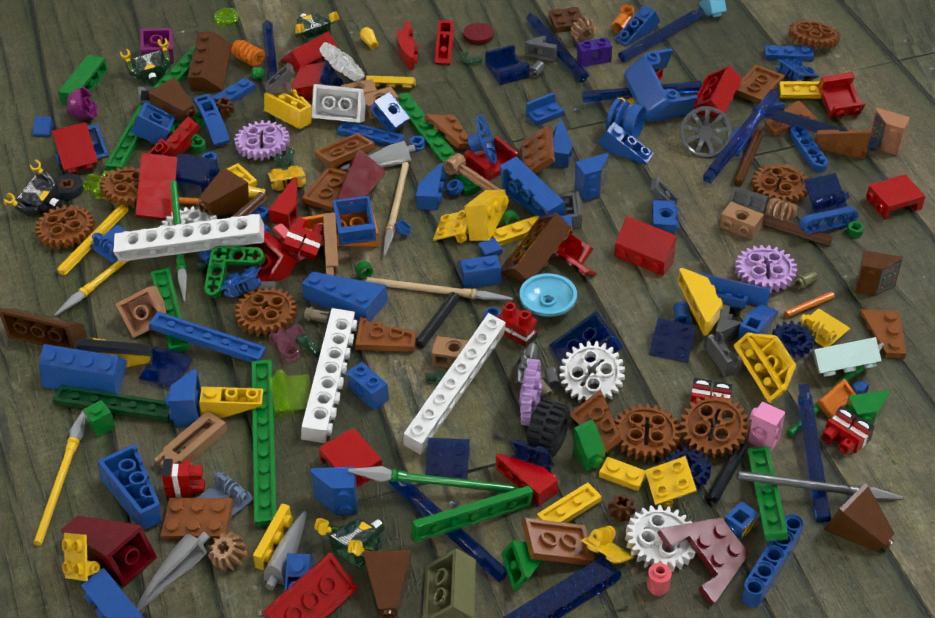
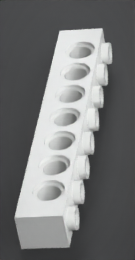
[114,214,264,262]
[301,308,357,443]
[403,313,506,455]

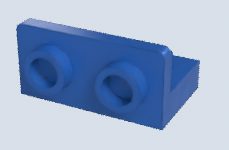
[526,93,564,126]

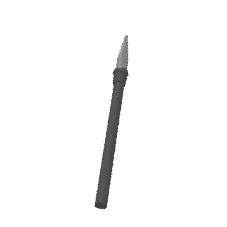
[736,471,903,499]

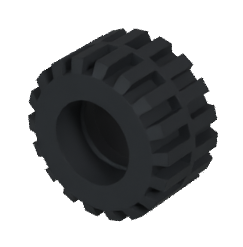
[527,398,570,456]

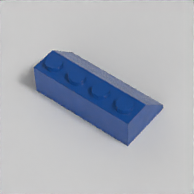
[39,344,127,394]

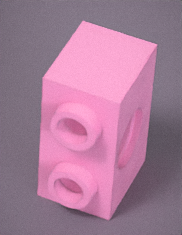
[747,402,785,453]

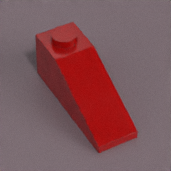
[435,20,455,65]
[496,453,558,507]

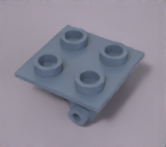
[197,472,254,517]

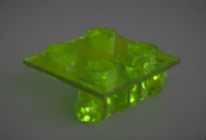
[269,369,311,412]

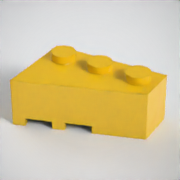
[264,89,312,129]
[464,189,508,241]

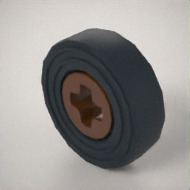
[55,174,84,200]

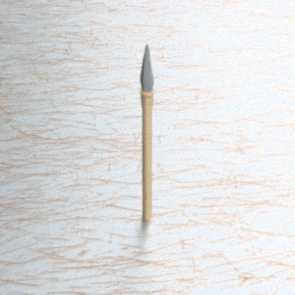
[383,162,409,256]
[366,277,513,300]

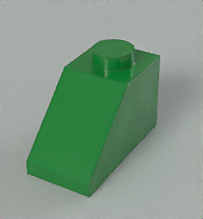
[845,390,889,425]
[573,420,605,472]
[501,540,541,591]

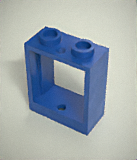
[333,196,376,245]

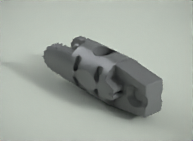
[514,343,538,388]

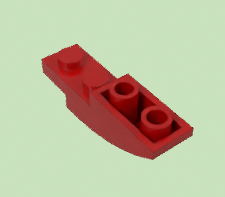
[397,21,418,70]
[139,117,201,165]

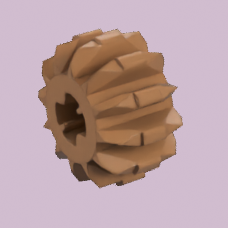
[570,16,597,42]
[765,198,798,222]
[208,531,247,571]

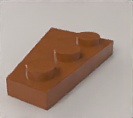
[764,100,817,137]
[424,114,471,150]
[815,128,872,160]
[859,309,906,359]
[356,317,416,352]
[570,389,622,453]

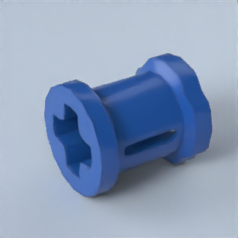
[673,301,692,327]

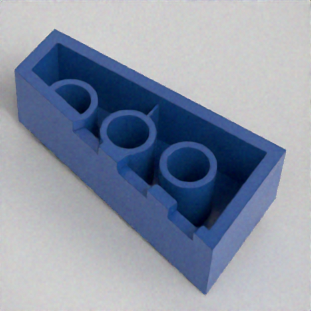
[500,156,565,217]
[302,272,388,322]
[97,443,161,531]

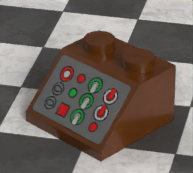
[855,250,903,296]

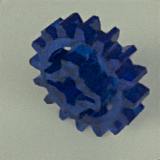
[772,320,815,358]
[665,448,711,489]

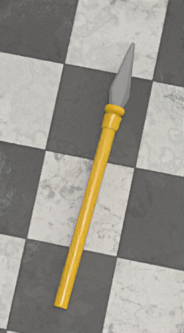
[54,260,128,316]
[33,408,85,546]

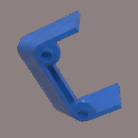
[624,48,697,122]

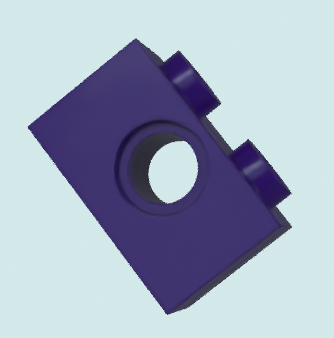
[576,38,612,67]

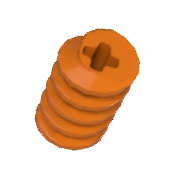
[231,40,266,67]

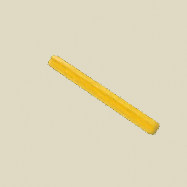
[57,204,129,276]

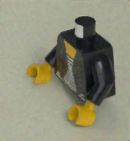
[3,160,62,216]

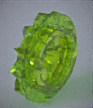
[214,8,239,25]

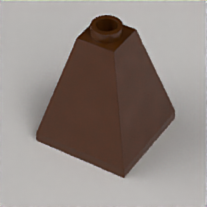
[148,77,196,122]
[198,167,249,215]
[824,483,895,552]
[364,550,412,618]

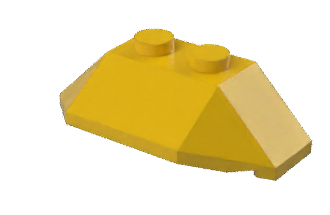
[678,268,723,336]
[733,332,796,403]

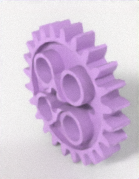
[234,120,290,161]
[735,245,797,293]
[519,359,542,426]

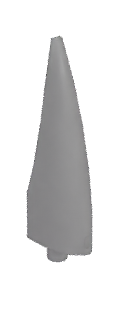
[341,141,416,170]
[264,511,307,590]
[136,532,210,612]

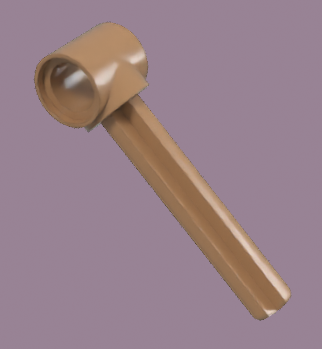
[443,153,501,190]

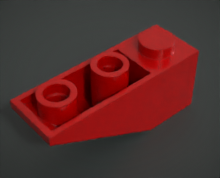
[268,177,298,228]

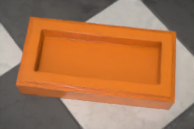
[816,379,856,419]

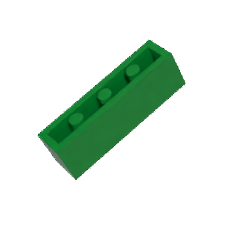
[58,55,108,106]

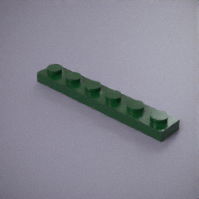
[53,385,170,423]

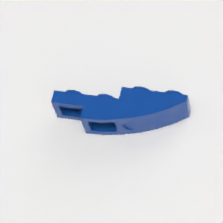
[193,94,230,147]

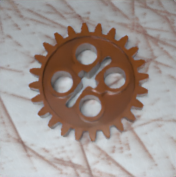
[788,20,840,49]
[751,163,810,204]
[100,166,140,208]
[35,204,95,250]
[234,287,297,337]
[680,394,749,459]
[614,403,681,462]

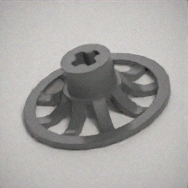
[680,106,732,157]

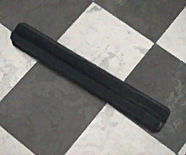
[416,292,460,347]
[76,338,154,356]
[708,439,750,503]

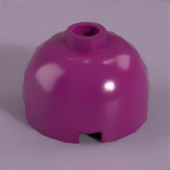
[66,87,98,121]

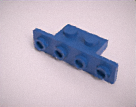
[696,272,770,310]

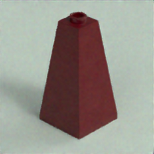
[332,149,387,212]
[60,515,157,587]

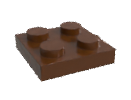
[548,7,583,33]

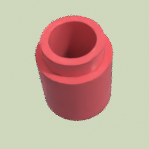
[647,563,672,596]

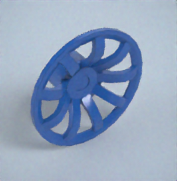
[468,114,497,164]

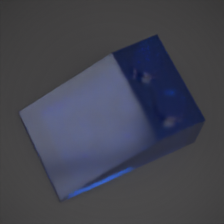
[549,310,623,366]

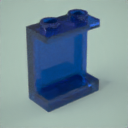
[485,45,530,85]
[175,153,220,193]

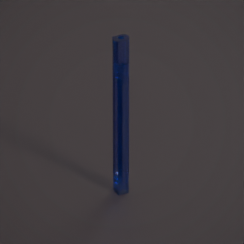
[618,7,705,63]
[526,12,589,82]
[262,20,277,80]
[582,81,702,103]
[703,90,780,184]
[752,103,878,151]
[798,384,831,523]
[388,480,507,582]

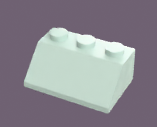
[812,337,881,377]

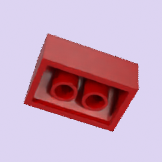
[281,31,338,72]
[693,65,742,118]
[614,216,677,276]
[235,231,299,282]

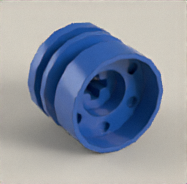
[606,98,647,139]

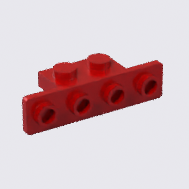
[554,232,597,276]

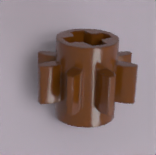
[215,97,234,118]
[608,494,636,522]

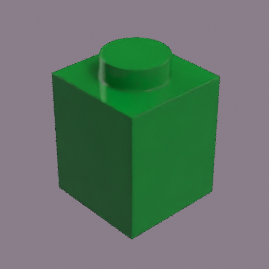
[83,400,116,438]

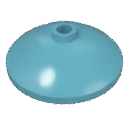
[520,273,577,317]

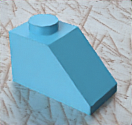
[699,0,727,18]

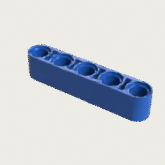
[742,514,804,607]

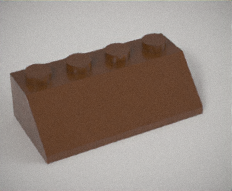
[188,32,232,92]
[501,213,572,285]
[0,308,88,349]

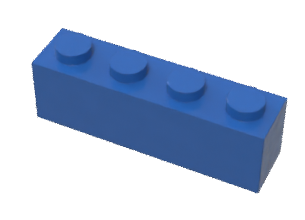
[81,568,144,618]

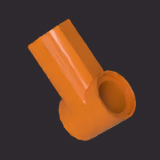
[611,5,634,34]

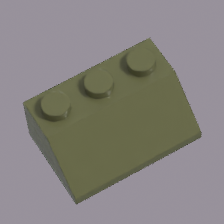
[422,548,476,618]

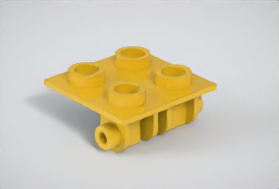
[268,166,306,191]
[433,210,468,243]
[795,309,850,347]
[645,456,697,509]
[581,526,636,564]
[62,533,100,581]

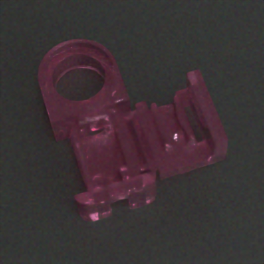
[269,323,308,362]

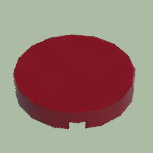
[463,23,494,45]

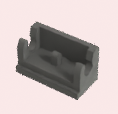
[728,186,770,214]
[561,191,582,229]
[706,333,743,377]

